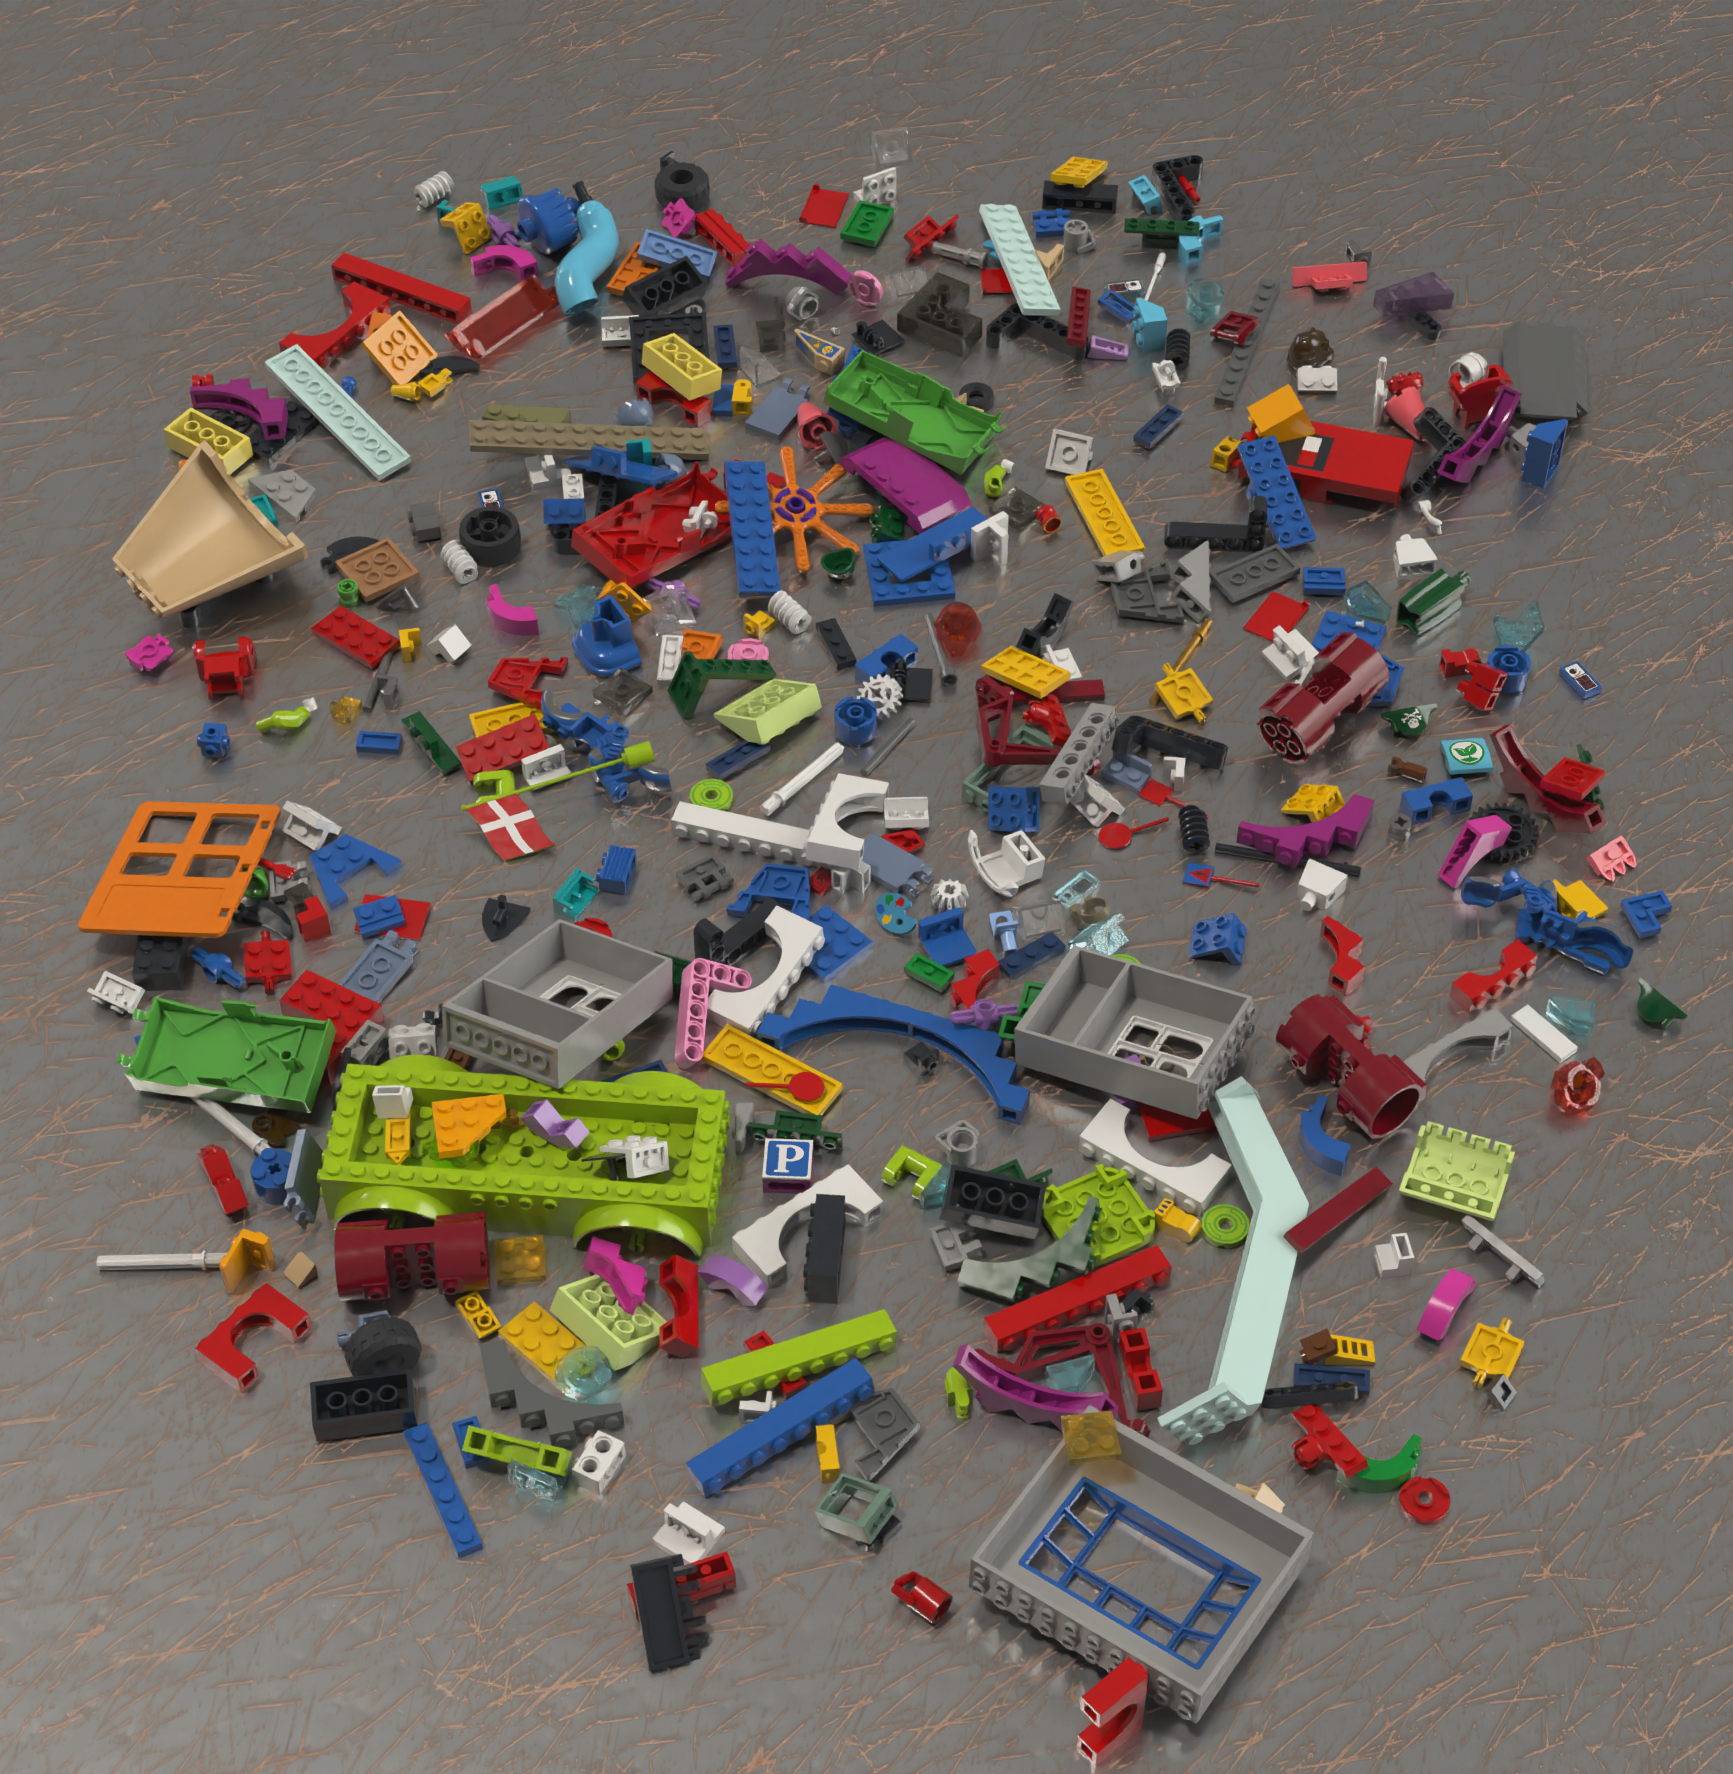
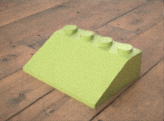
[713,678,822,745]
[549,1274,667,1371]

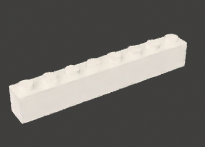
[671,801,835,869]

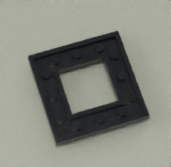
[629,312,710,383]

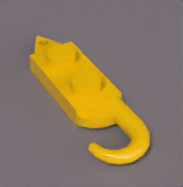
[385,1108,411,1165]

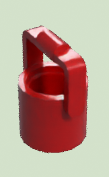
[891,1571,953,1624]

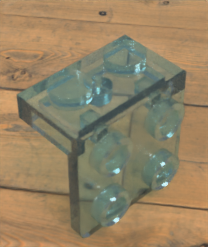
[553,584,603,629]
[1493,600,1545,654]
[507,1442,575,1503]

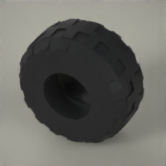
[654,162,710,211]
[344,1317,422,1376]

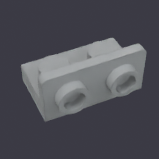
[1104,1294,1138,1347]

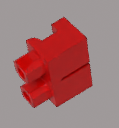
[1456,662,1508,711]

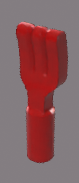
[258,858,297,880]

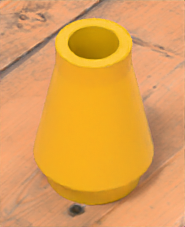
[391,382,421,402]

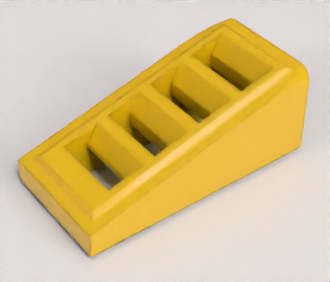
[1324,1335,1375,1365]

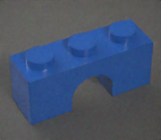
[855,634,918,686]
[1400,777,1473,825]

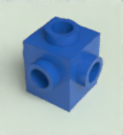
[197,722,230,758]

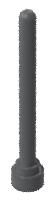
[925,612,958,687]

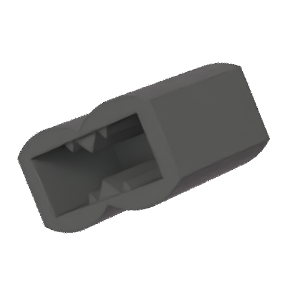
[407,501,442,541]

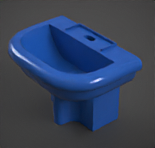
[572,595,642,677]

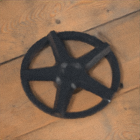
[210,409,251,434]

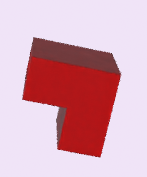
[296,895,331,942]

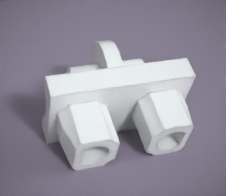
[1152,360,1181,395]
[682,501,719,537]

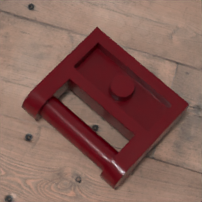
[1210,311,1260,345]

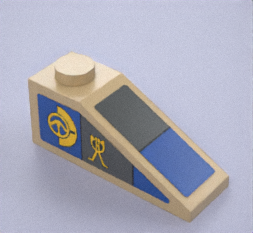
[794,329,845,376]

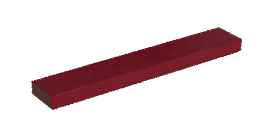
[1066,286,1091,348]
[976,679,1105,708]
[1283,1167,1393,1254]

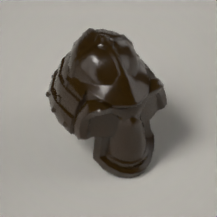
[1286,327,1334,371]

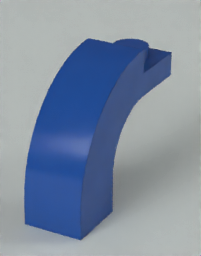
[1299,1095,1351,1176]

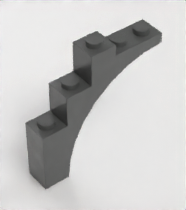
[479,1340,624,1448]

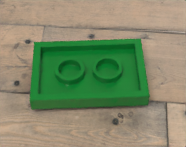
[840,200,894,247]

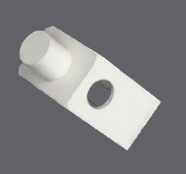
[1394,534,1438,579]
[1297,859,1348,911]

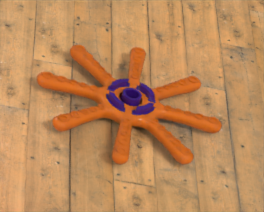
[715,446,874,573]

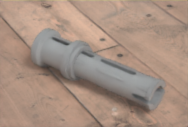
[932,242,989,269]

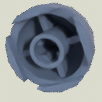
[613,398,654,427]
[654,453,688,490]

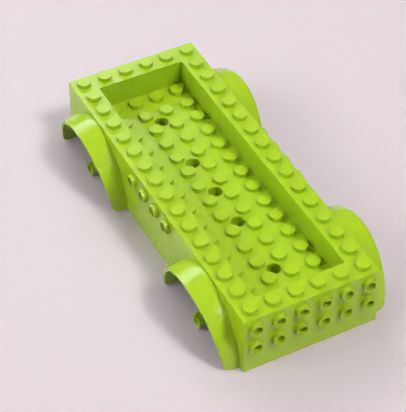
[317,1054,731,1257]

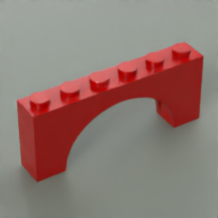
[279,281,391,369]

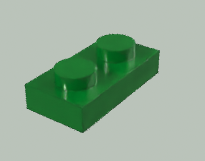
[904,953,955,993]

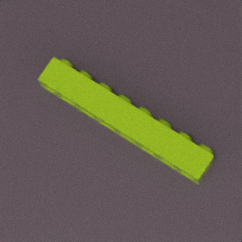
[700,1309,897,1406]

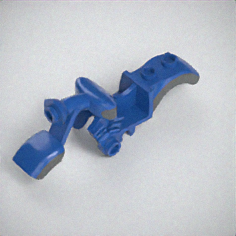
[541,690,672,803]
[1461,867,1634,975]

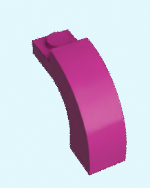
[470,245,538,282]
[1416,1268,1477,1341]

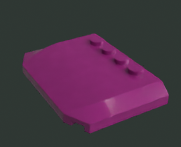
[839,436,972,534]

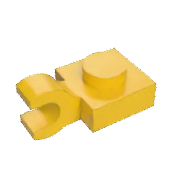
[418,368,453,397]

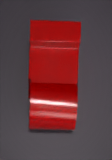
[1439,648,1482,678]

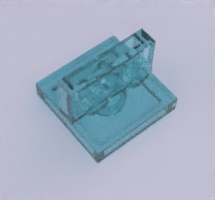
[1068,912,1129,955]

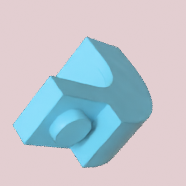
[1178,215,1224,265]

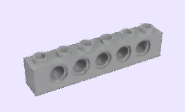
[1039,703,1119,805]

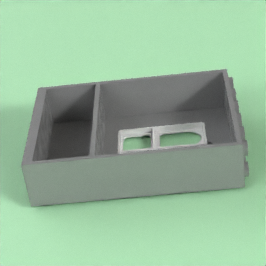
[442,919,673,1089]
[1014,945,1255,1119]

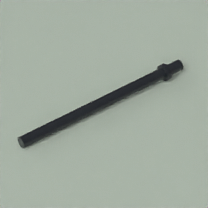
[1215,843,1361,876]

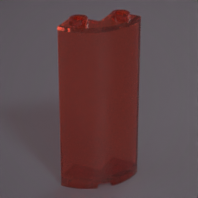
[445,274,559,359]

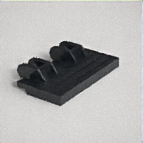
[630,1553,709,1671]

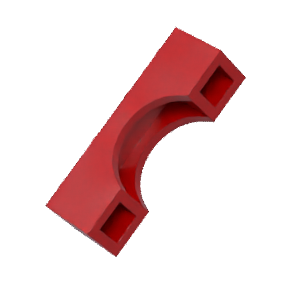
[636,370,712,428]
[1450,939,1537,1013]
[659,1255,699,1359]

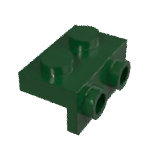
[869,505,903,543]

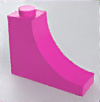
[1438,815,1512,888]

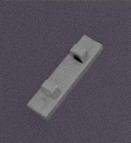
[1461,1214,1545,1288]

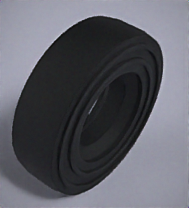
[959,382,994,411]

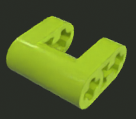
[473,770,516,803]
[881,1145,945,1202]

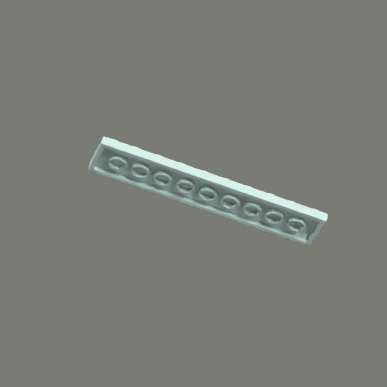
[979,204,1061,316]
[265,344,412,481]

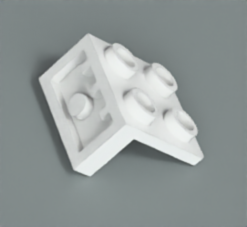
[854,167,897,204]
[600,1135,669,1178]

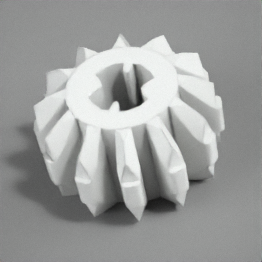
[930,878,969,913]

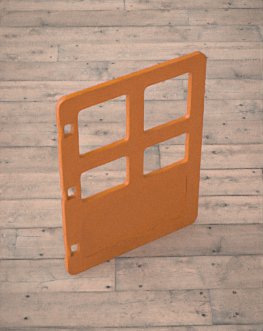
[78,801,281,938]

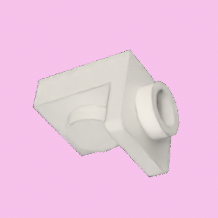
[1163,757,1185,792]
[739,1391,777,1424]

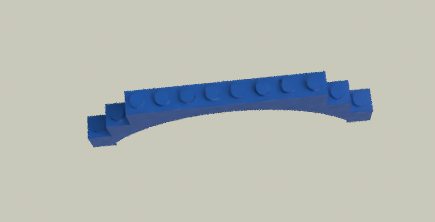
[757,985,1030,1125]

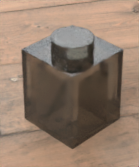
[283,882,314,921]

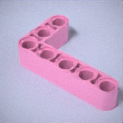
[674,958,752,1069]

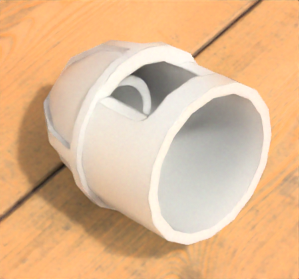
[1448,353,1488,388]

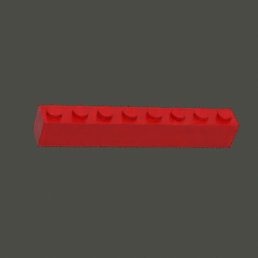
[331,253,472,326]
[983,1245,1172,1354]

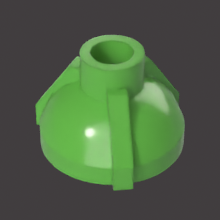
[244,868,268,899]

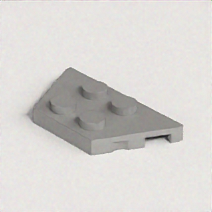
[248,470,316,523]

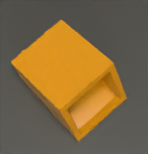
[1247,384,1316,443]

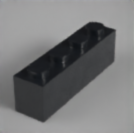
[1042,180,1118,214]

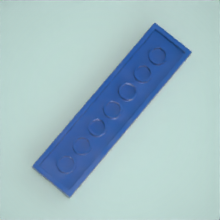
[724,461,781,597]

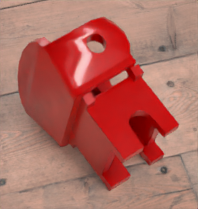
[1448,365,1513,429]
[192,636,257,700]

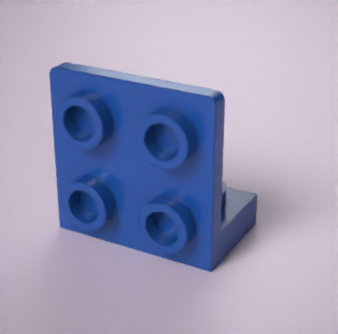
[988,786,1040,832]

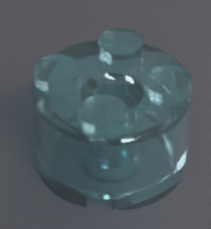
[1185,278,1225,323]
[555,1345,612,1400]

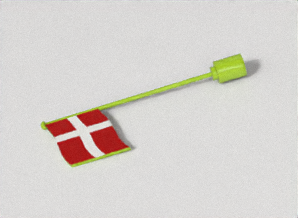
[461,741,655,861]

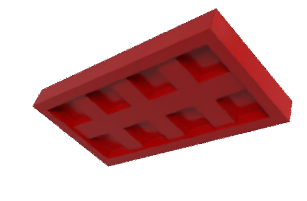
[311,605,401,669]
[455,714,549,785]

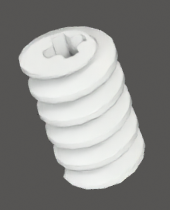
[414,171,454,208]
[441,540,478,584]
[768,590,812,634]

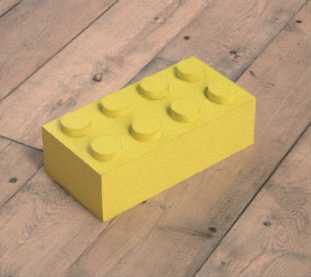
[642,333,722,400]
[164,408,253,475]

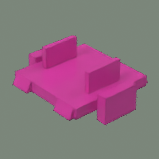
[661,198,696,239]
[125,634,174,672]

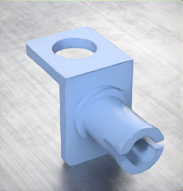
[989,911,1019,955]

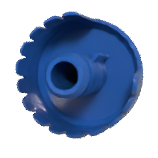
[517,188,580,255]

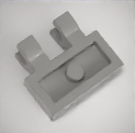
[269,860,311,903]
[929,1222,983,1272]

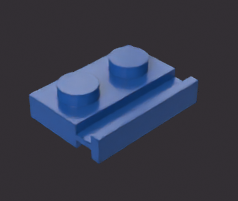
[1303,567,1346,595]
[353,894,406,939]

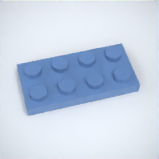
[636,229,717,282]

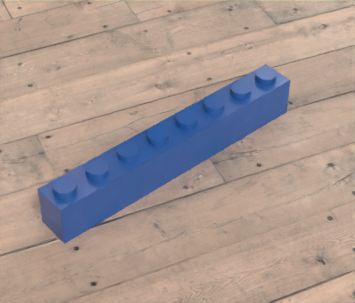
[686,1358,875,1497]

